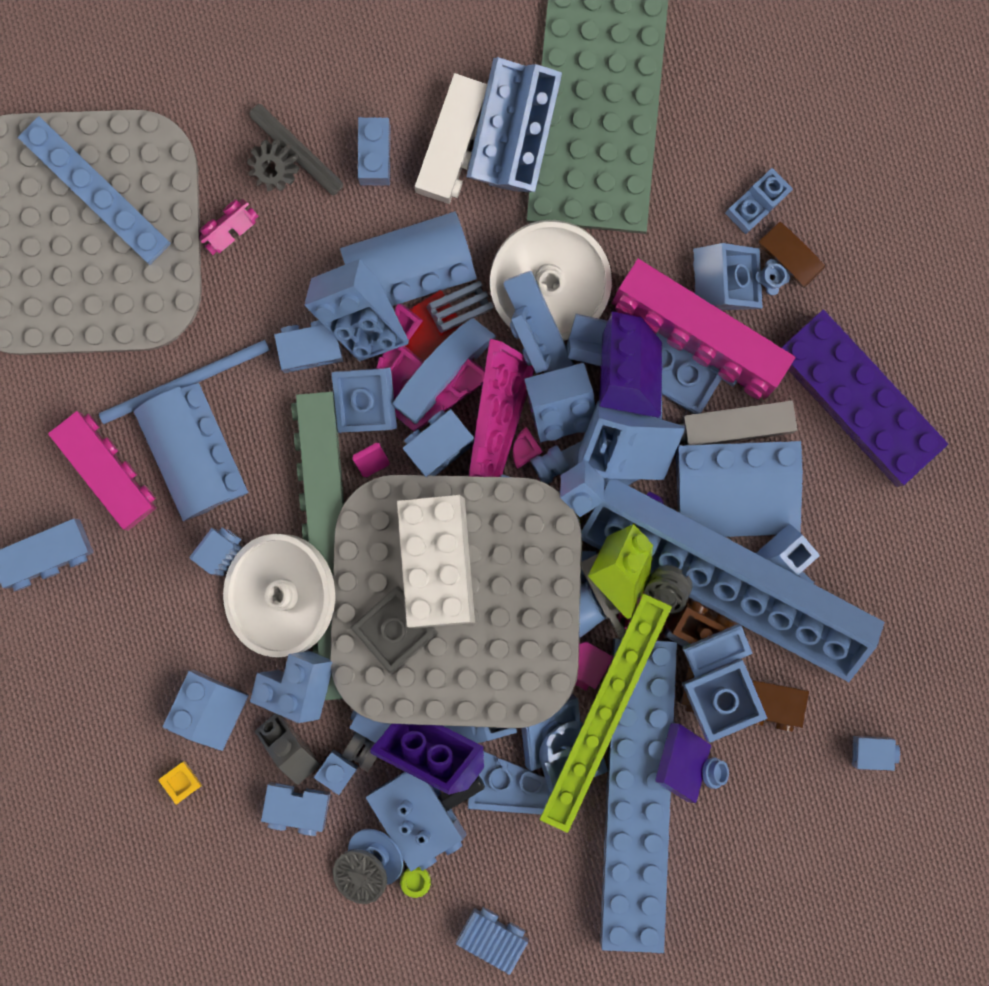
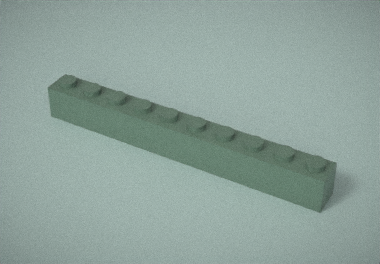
[291,391,344,700]

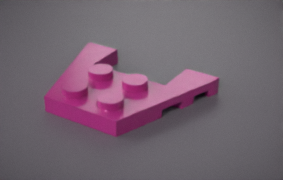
[376,304,485,431]

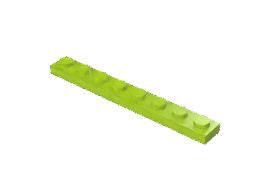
[540,593,672,833]

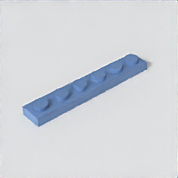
[18,116,171,265]

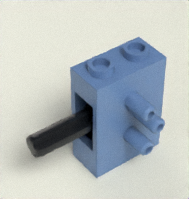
[365,772,485,871]

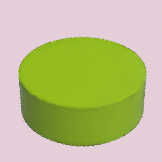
[400,867,431,898]

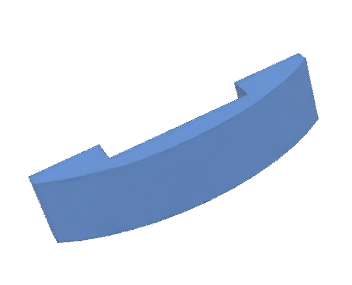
[393,318,496,424]

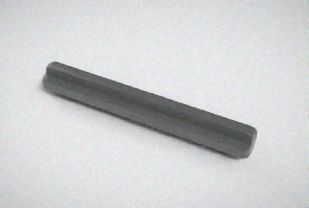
[249,104,343,196]

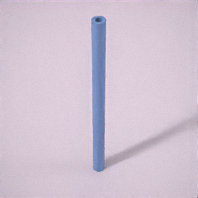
[99,340,270,424]

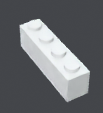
[415,73,487,204]

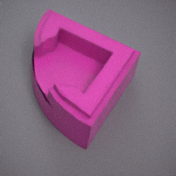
[513,427,543,469]

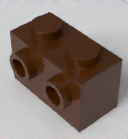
[667,599,735,644]

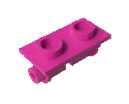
[199,199,259,255]

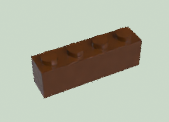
[679,667,809,732]

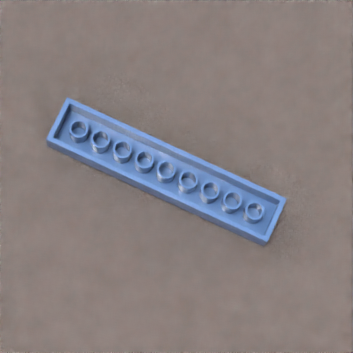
[581,479,885,682]
[600,638,677,953]

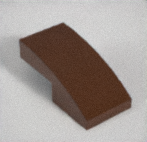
[759,222,825,288]

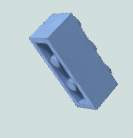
[0,518,94,592]

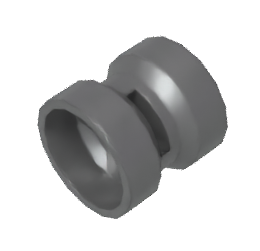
[342,732,377,772]

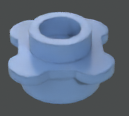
[755,259,790,295]

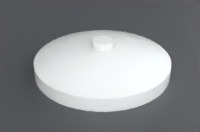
[490,220,612,340]
[223,534,335,657]

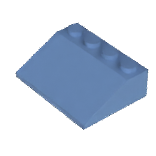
[675,441,803,537]

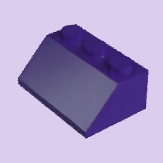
[600,312,662,418]
[370,724,484,794]

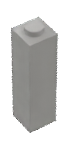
[679,400,798,445]

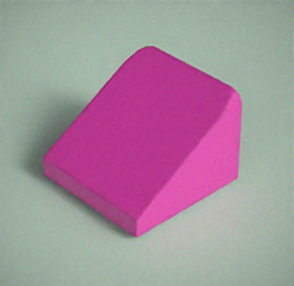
[352,443,390,477]

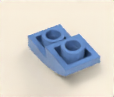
[725,168,793,234]

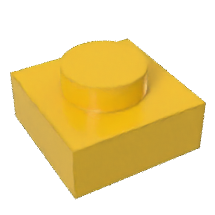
[158,761,202,804]

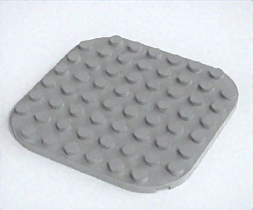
[0,110,202,355]
[331,475,582,728]

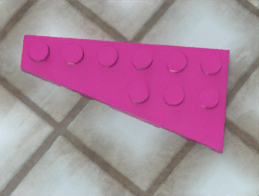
[469,339,534,477]

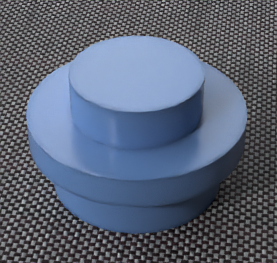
[703,758,729,789]

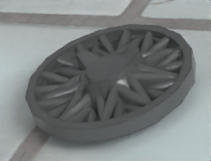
[333,849,387,904]

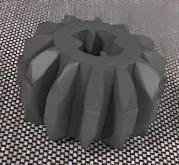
[247,139,299,192]

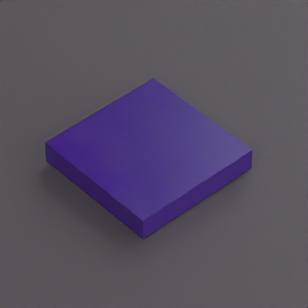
[655,723,711,803]

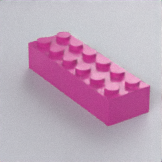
[611,258,796,400]

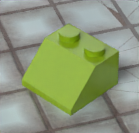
[588,524,653,619]

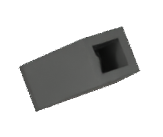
[254,713,320,785]

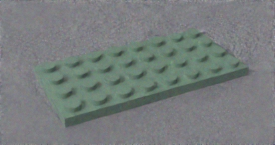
[526,0,668,234]

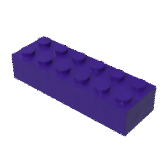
[781,309,948,487]

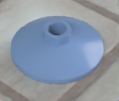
[348,829,403,885]

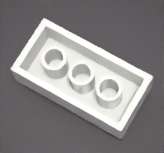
[397,495,475,628]

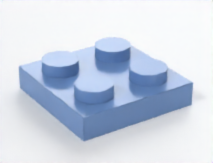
[331,367,397,433]

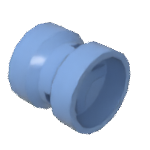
[530,445,570,484]

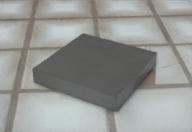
[350,586,438,674]

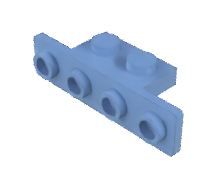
[504,271,574,374]

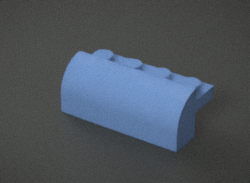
[466,57,562,192]
[340,211,477,306]
[134,383,248,521]

